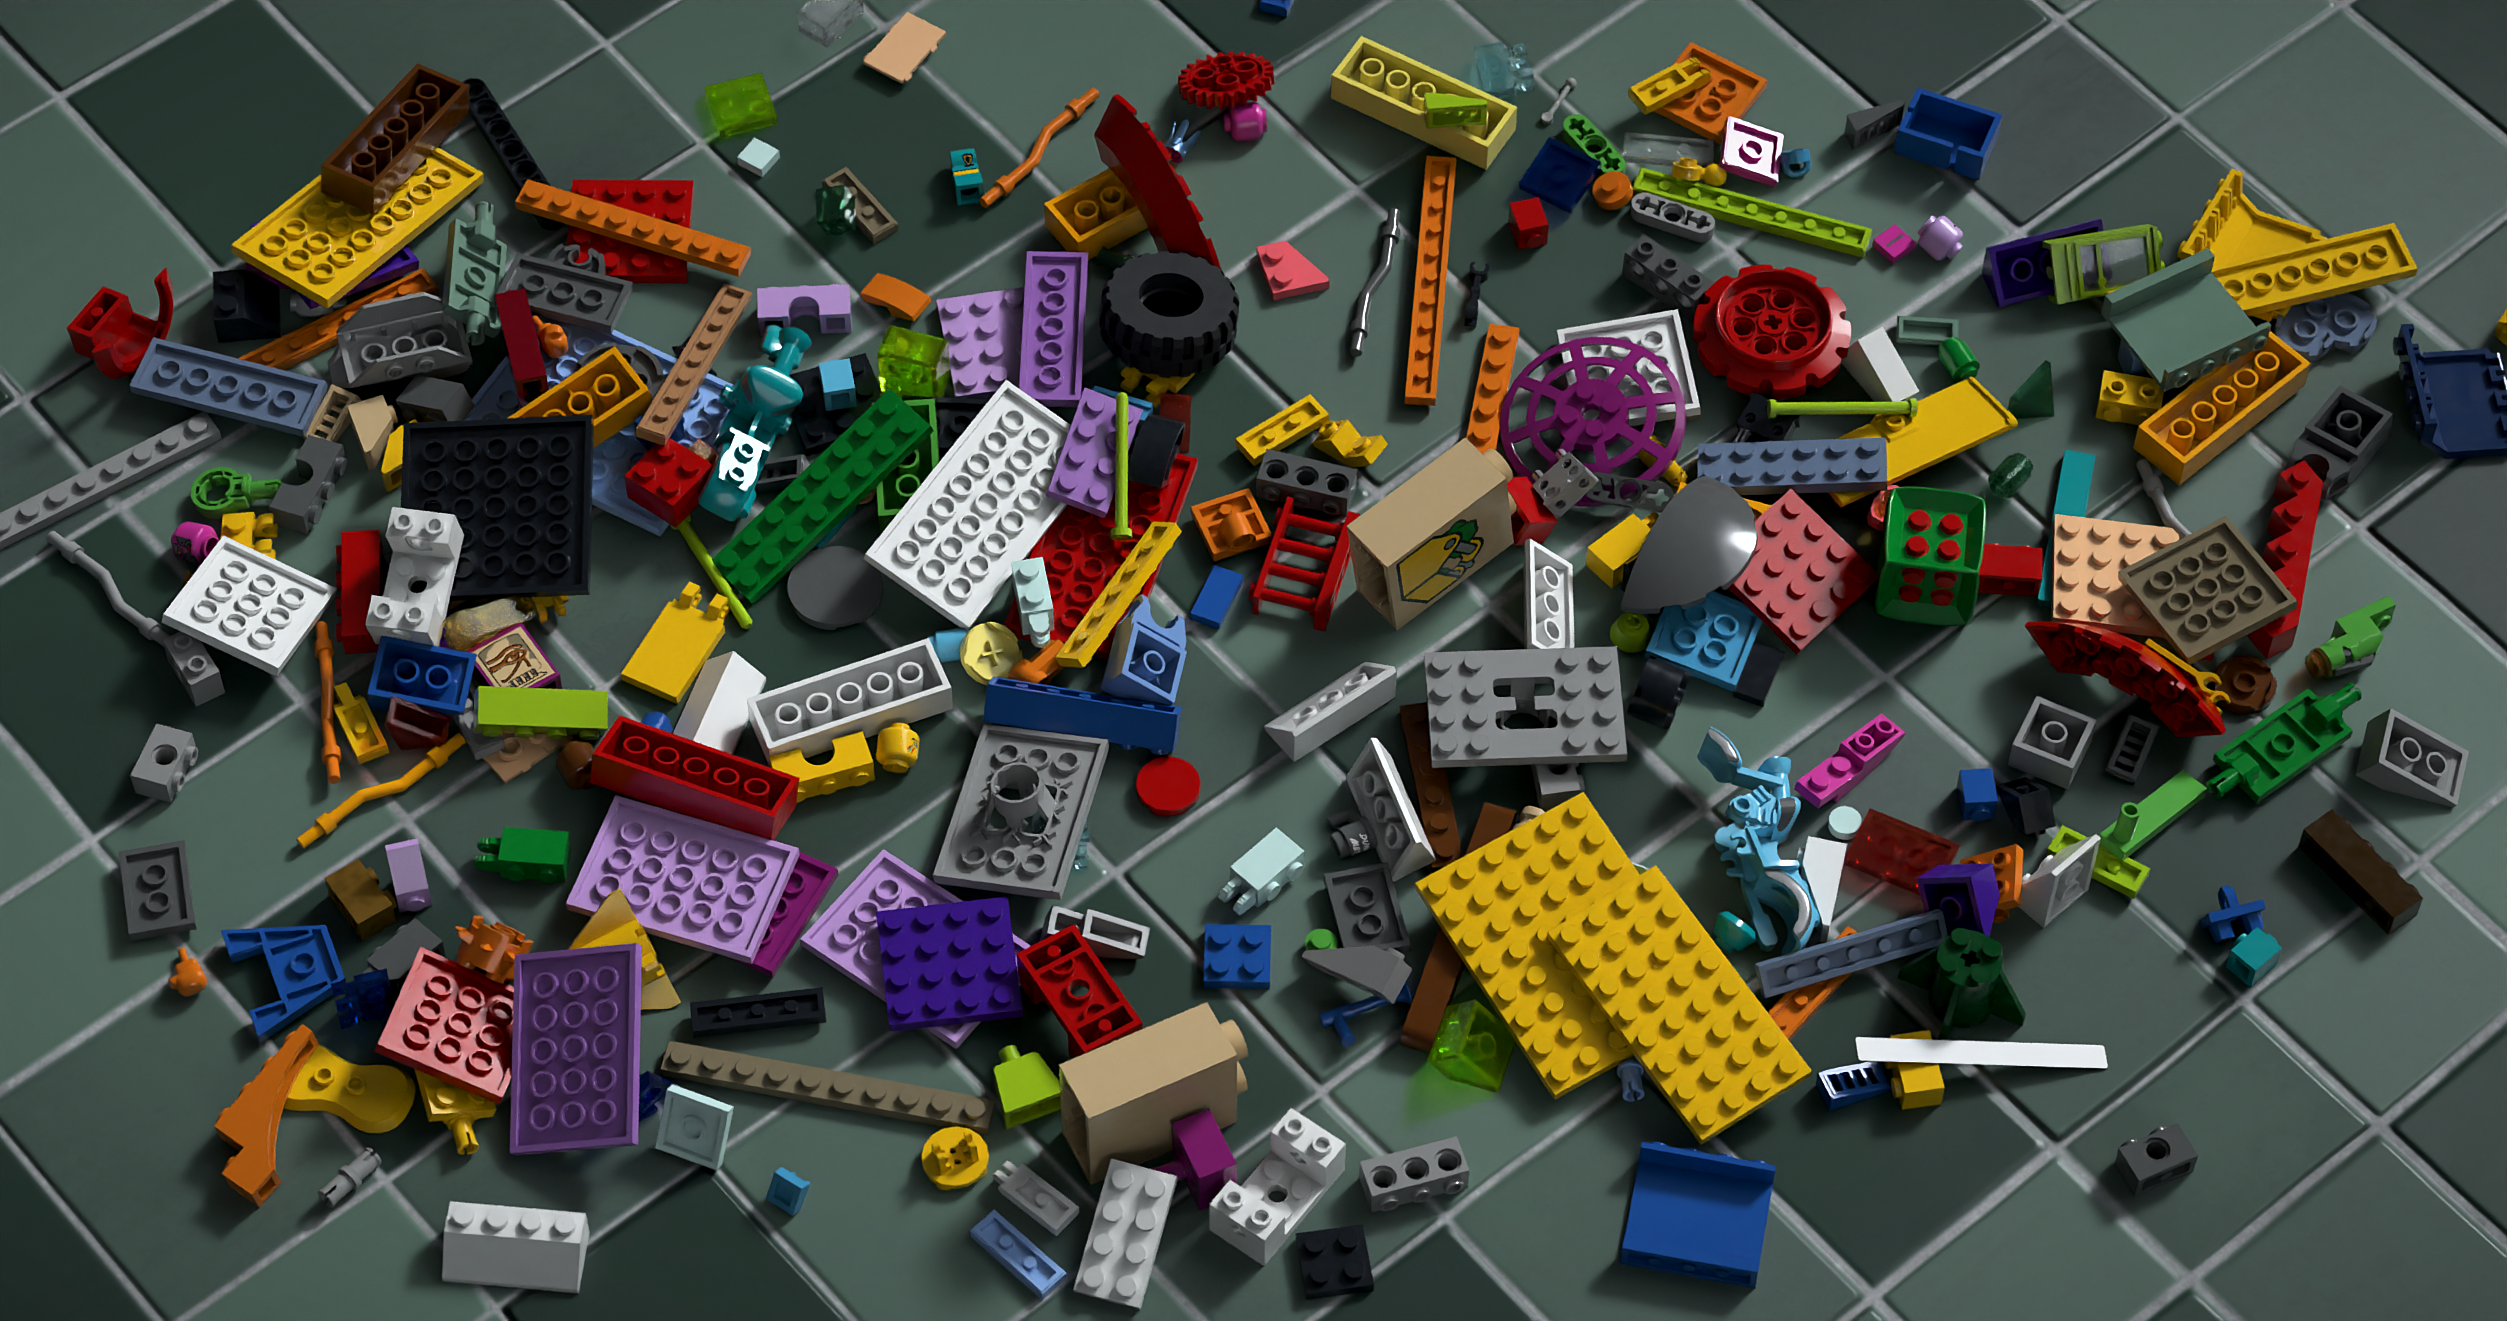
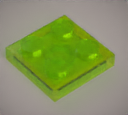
[704,72,778,138]

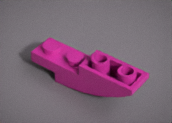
[1794,713,1906,808]

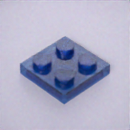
[1519,137,1602,214]

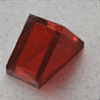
[384,695,452,750]

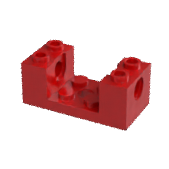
[1017,924,1143,1059]

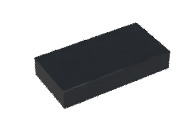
[1733,642,1785,707]

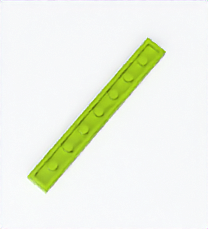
[1633,167,1873,258]

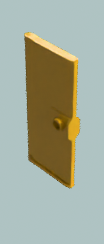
[1827,376,2018,508]

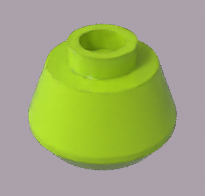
[1610,612,1653,653]

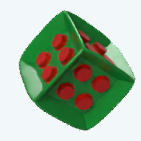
[1875,487,1986,626]

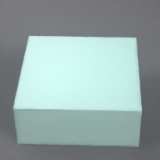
[737,138,780,177]

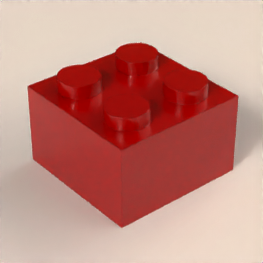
[624,438,713,528]

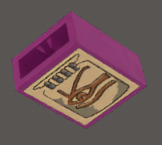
[466,622,562,689]

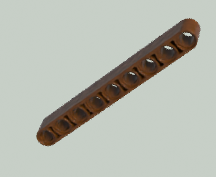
[1400,802,1517,1054]

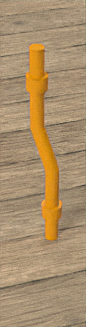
[296,733,466,849]

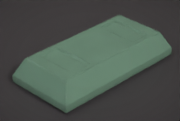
[1896,316,1959,346]

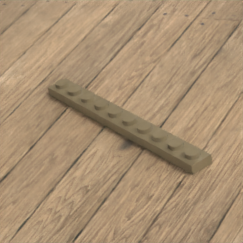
[660,1041,996,1135]

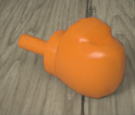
[532,315,568,358]
[168,948,208,997]

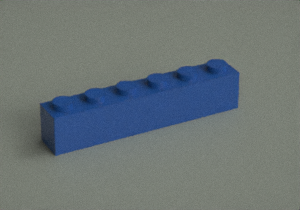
[983,676,1182,755]

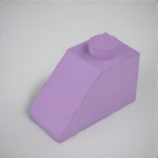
[385,838,432,913]

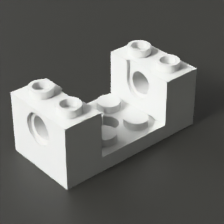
[365,507,464,646]

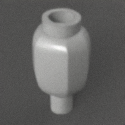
[290,293,347,318]

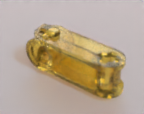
[442,596,537,651]

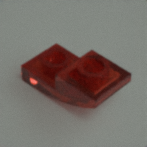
[1159,393,1191,454]

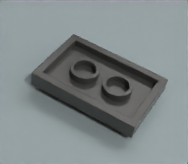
[119,840,197,941]
[1324,862,1411,953]

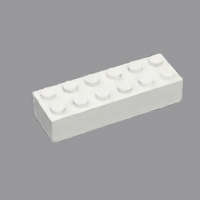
[747,638,953,766]

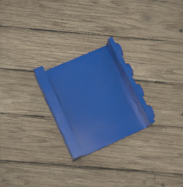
[1620,1142,1776,1288]

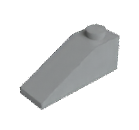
[1302,946,1412,1004]

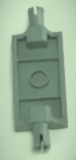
[442,201,507,346]

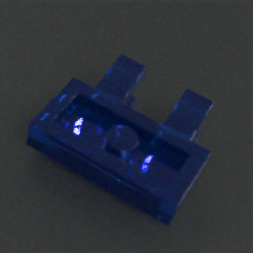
[331,968,395,1030]

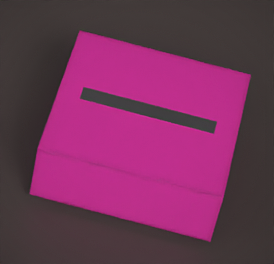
[1872,224,1916,264]

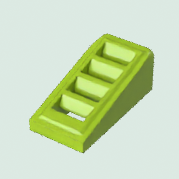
[1424,93,1487,129]

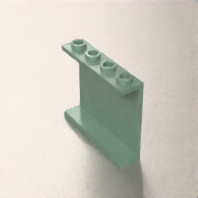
[2101,248,2271,392]

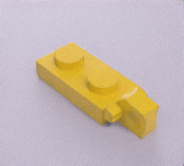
[333,682,389,765]

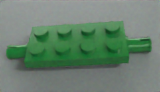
[2206,682,2362,804]

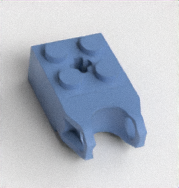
[1101,594,1187,705]

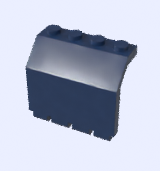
[2393,324,2507,459]

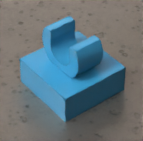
[766,1167,811,1216]

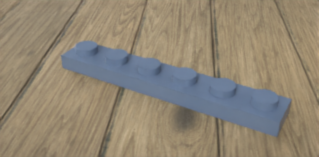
[1754,909,1948,998]

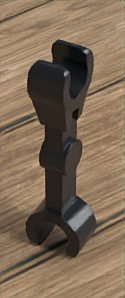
[1464,262,1490,327]

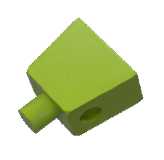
[993,1045,1061,1129]

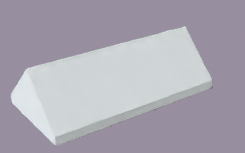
[1523,538,1574,649]
[673,651,766,755]
[1264,662,1397,762]
[1345,738,1436,881]

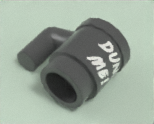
[1327,809,1378,859]

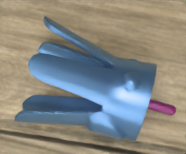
[1164,119,1202,163]

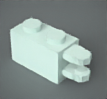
[1011,557,1054,649]
[1218,827,1304,915]

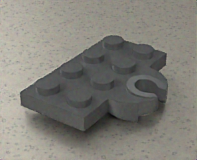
[495,243,633,334]

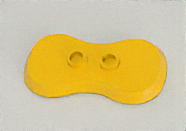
[284,1045,416,1133]

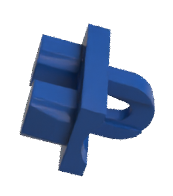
[2199,886,2266,944]

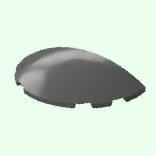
[1621,476,1758,614]

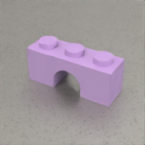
[757,284,852,336]

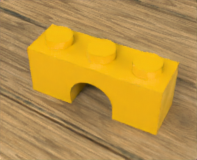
[769,731,875,803]

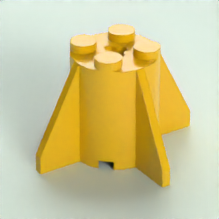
[567,888,681,1010]

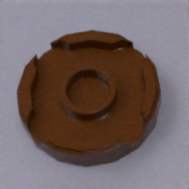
[2212,655,2277,715]

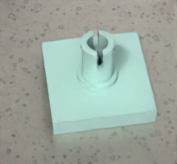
[655,1084,734,1170]

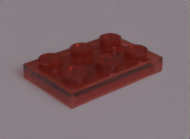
[1843,808,1960,896]

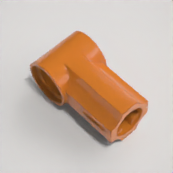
[1008,639,1065,685]

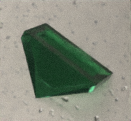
[2007,360,2054,419]

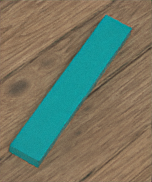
[2036,449,2096,608]

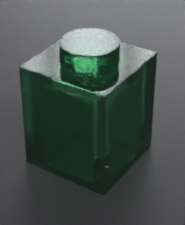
[816,185,856,235]

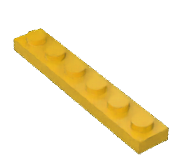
[1055,522,1182,668]

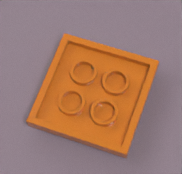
[1654,42,1768,145]

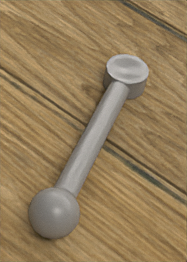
[1541,78,1577,125]

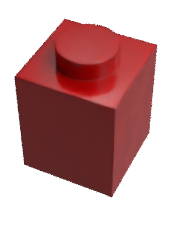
[1508,197,1549,250]

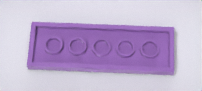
[1019,251,1088,407]

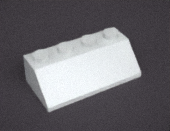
[442,1201,590,1293]

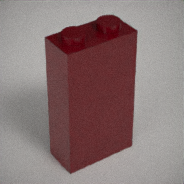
[495,288,549,409]

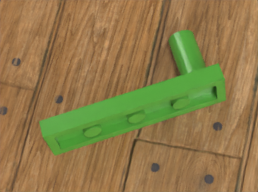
[2099,770,2207,861]

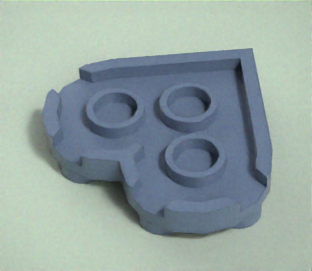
[2274,293,2377,363]

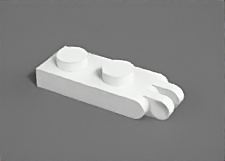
[992,1161,1079,1236]

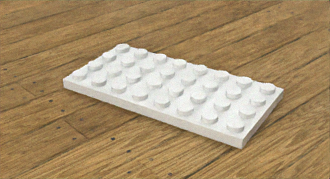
[863,380,1071,632]

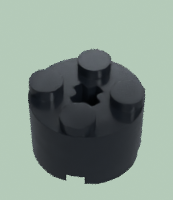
[1627,655,1692,731]

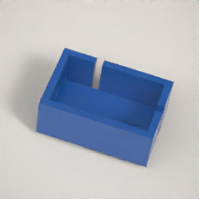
[1894,87,2002,180]

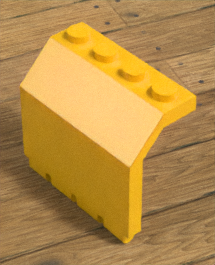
[2177,169,2327,322]

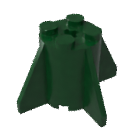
[1898,928,2026,1040]

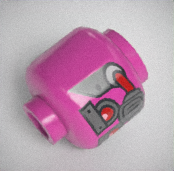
[171,521,219,565]

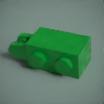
[474,827,572,883]

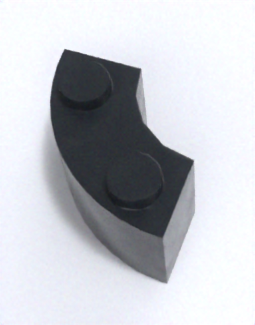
[1128,413,1186,488]

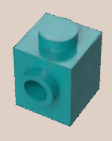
[2226,927,2282,988]

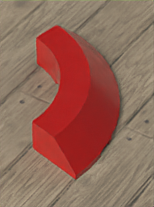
[1094,94,1221,269]
[2025,621,2226,738]

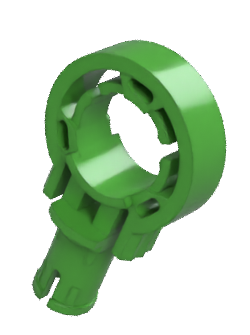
[190,467,282,519]

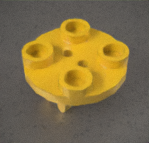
[921,1126,989,1191]

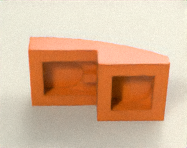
[860,273,932,321]

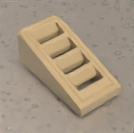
[302,384,362,443]

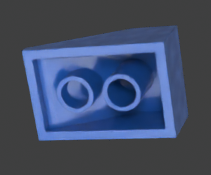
[368,635,477,715]

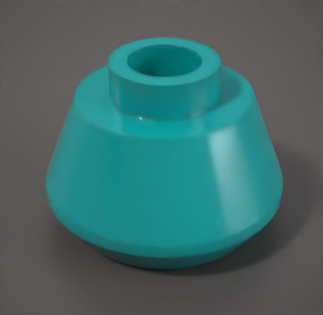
[1713,911,1756,954]

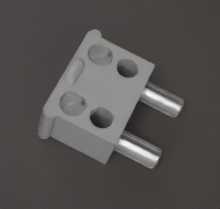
[1532,449,1598,518]

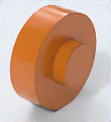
[1592,171,1633,210]

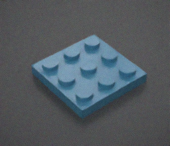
[1644,591,1762,692]

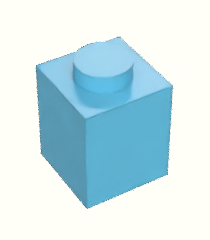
[819,359,857,411]

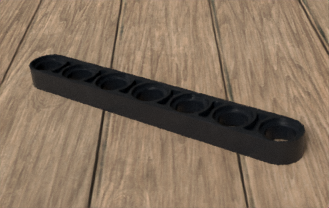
[463,78,564,231]

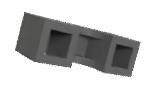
[269,435,348,535]

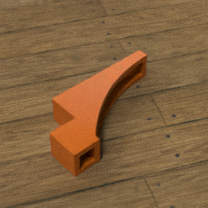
[214,1024,320,1208]

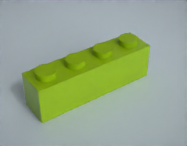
[474,686,608,740]

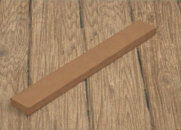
[635,283,752,446]

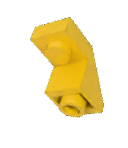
[1312,419,1388,468]

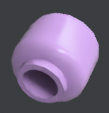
[1917,216,1963,261]

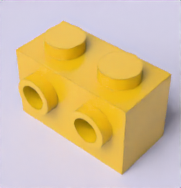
[2095,370,2164,426]

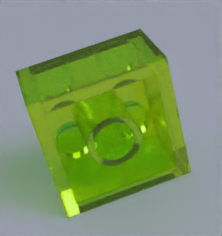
[877,325,951,398]

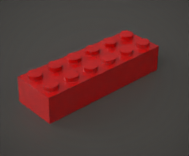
[590,715,800,841]

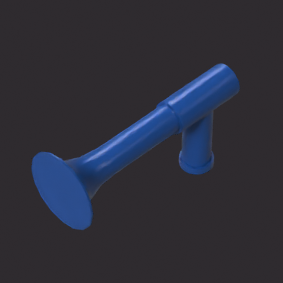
[1319,982,1412,1047]

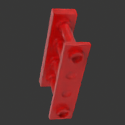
[1248,497,1360,632]

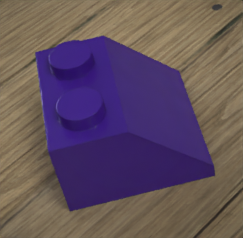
[1917,863,2000,937]

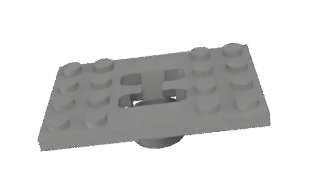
[1424,646,1627,768]
[933,724,1109,900]

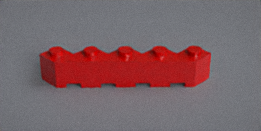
[2248,461,2323,659]

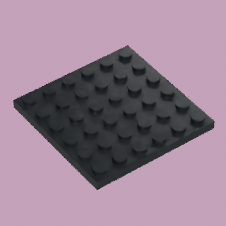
[401,415,594,601]

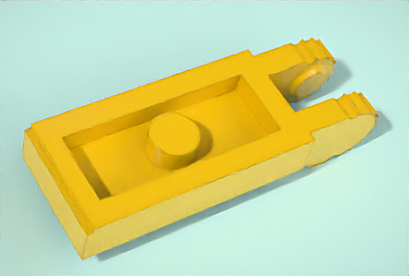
[1628,57,1711,115]

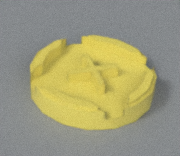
[959,622,1023,685]

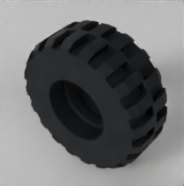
[1099,251,1239,378]

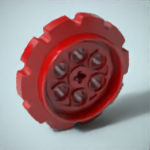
[1693,265,1851,399]

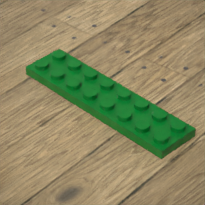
[712,388,934,605]

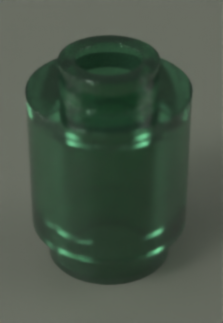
[1988,453,2033,498]

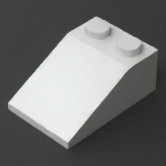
[2018,834,2101,928]

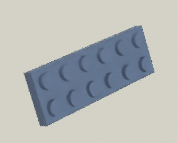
[129,337,328,437]
[1698,437,1887,495]

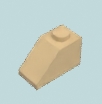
[347,395,398,471]

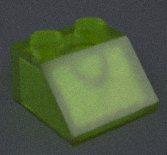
[1428,1000,1516,1093]

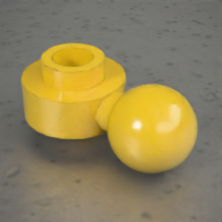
[1671,157,1727,187]

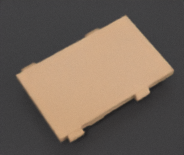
[863,12,946,84]
[483,732,574,783]

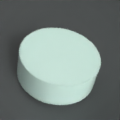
[1828,806,1862,840]

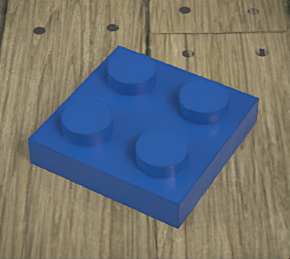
[1204,924,1271,989]

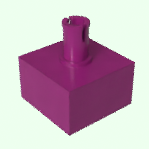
[1151,1109,1237,1211]

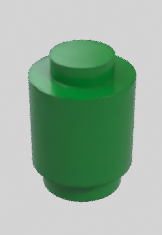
[1938,337,1980,383]

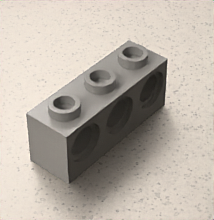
[1359,1136,1469,1212]

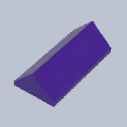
[1981,218,2112,307]

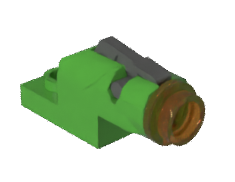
[2305,596,2396,679]

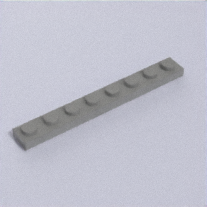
[0,411,222,550]

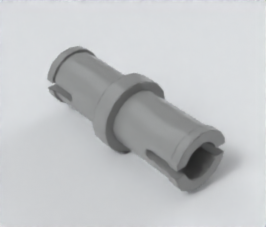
[318,1147,382,1208]

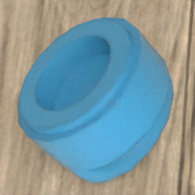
[1780,148,1811,177]

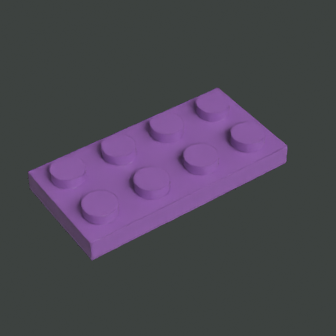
[1046,388,1143,518]

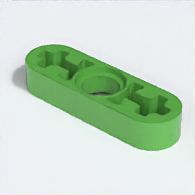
[1563,114,1626,177]

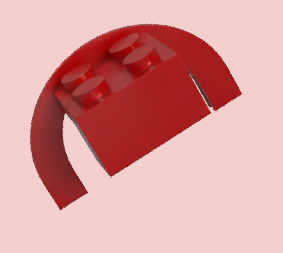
[67,268,174,379]

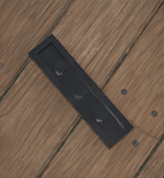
[690,987,827,1038]

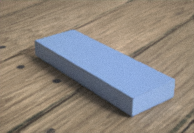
[970,1209,1067,1300]

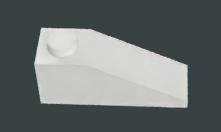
[1797,836,1847,943]

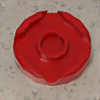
[1136,756,1201,817]

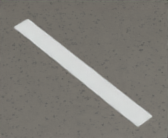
[1855,1037,2108,1068]

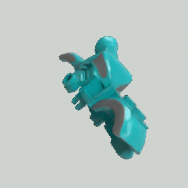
[697,325,812,521]

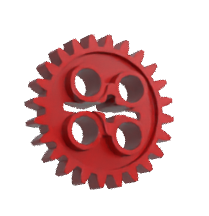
[1178,51,1275,110]

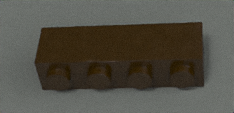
[2298,809,2423,935]

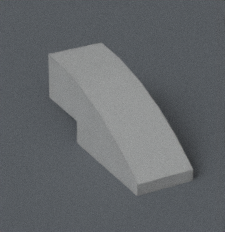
[1040,905,1150,959]

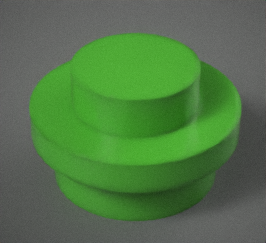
[1305,929,1338,951]

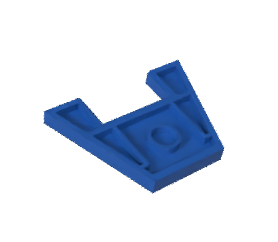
[221,925,347,1043]

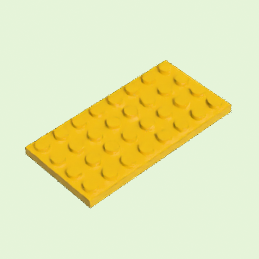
[231,147,484,309]
[1547,865,1812,1145]

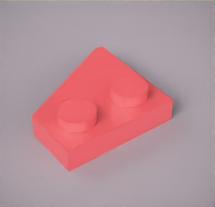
[1256,241,1330,301]

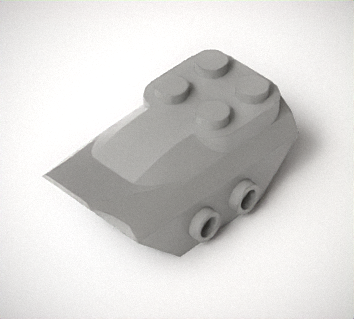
[327,292,473,388]

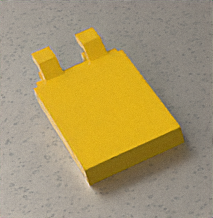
[621,582,730,705]

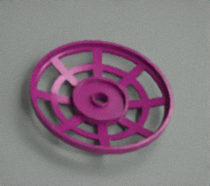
[1500,337,1687,507]

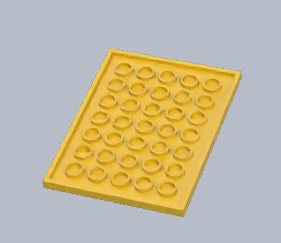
[1415,792,1640,1100]

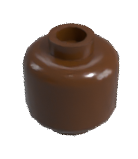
[556,741,595,789]

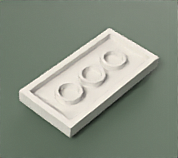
[1073,1159,1178,1310]

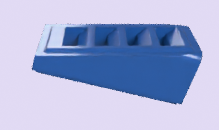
[1815,1061,1891,1111]

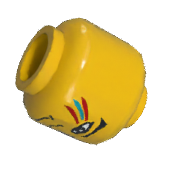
[876,723,919,773]

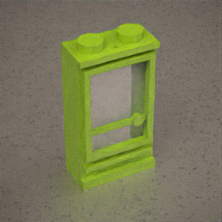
[2042,224,2165,304]

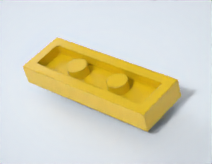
[1236,394,1329,466]

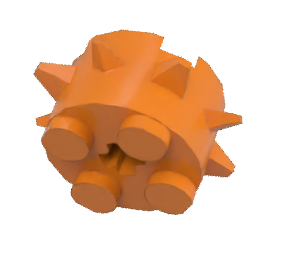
[455,915,534,984]

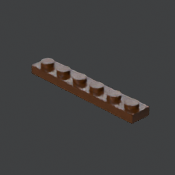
[1399,702,1463,873]

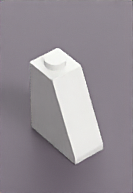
[1841,327,1919,402]

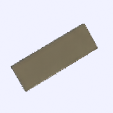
[822,167,899,244]

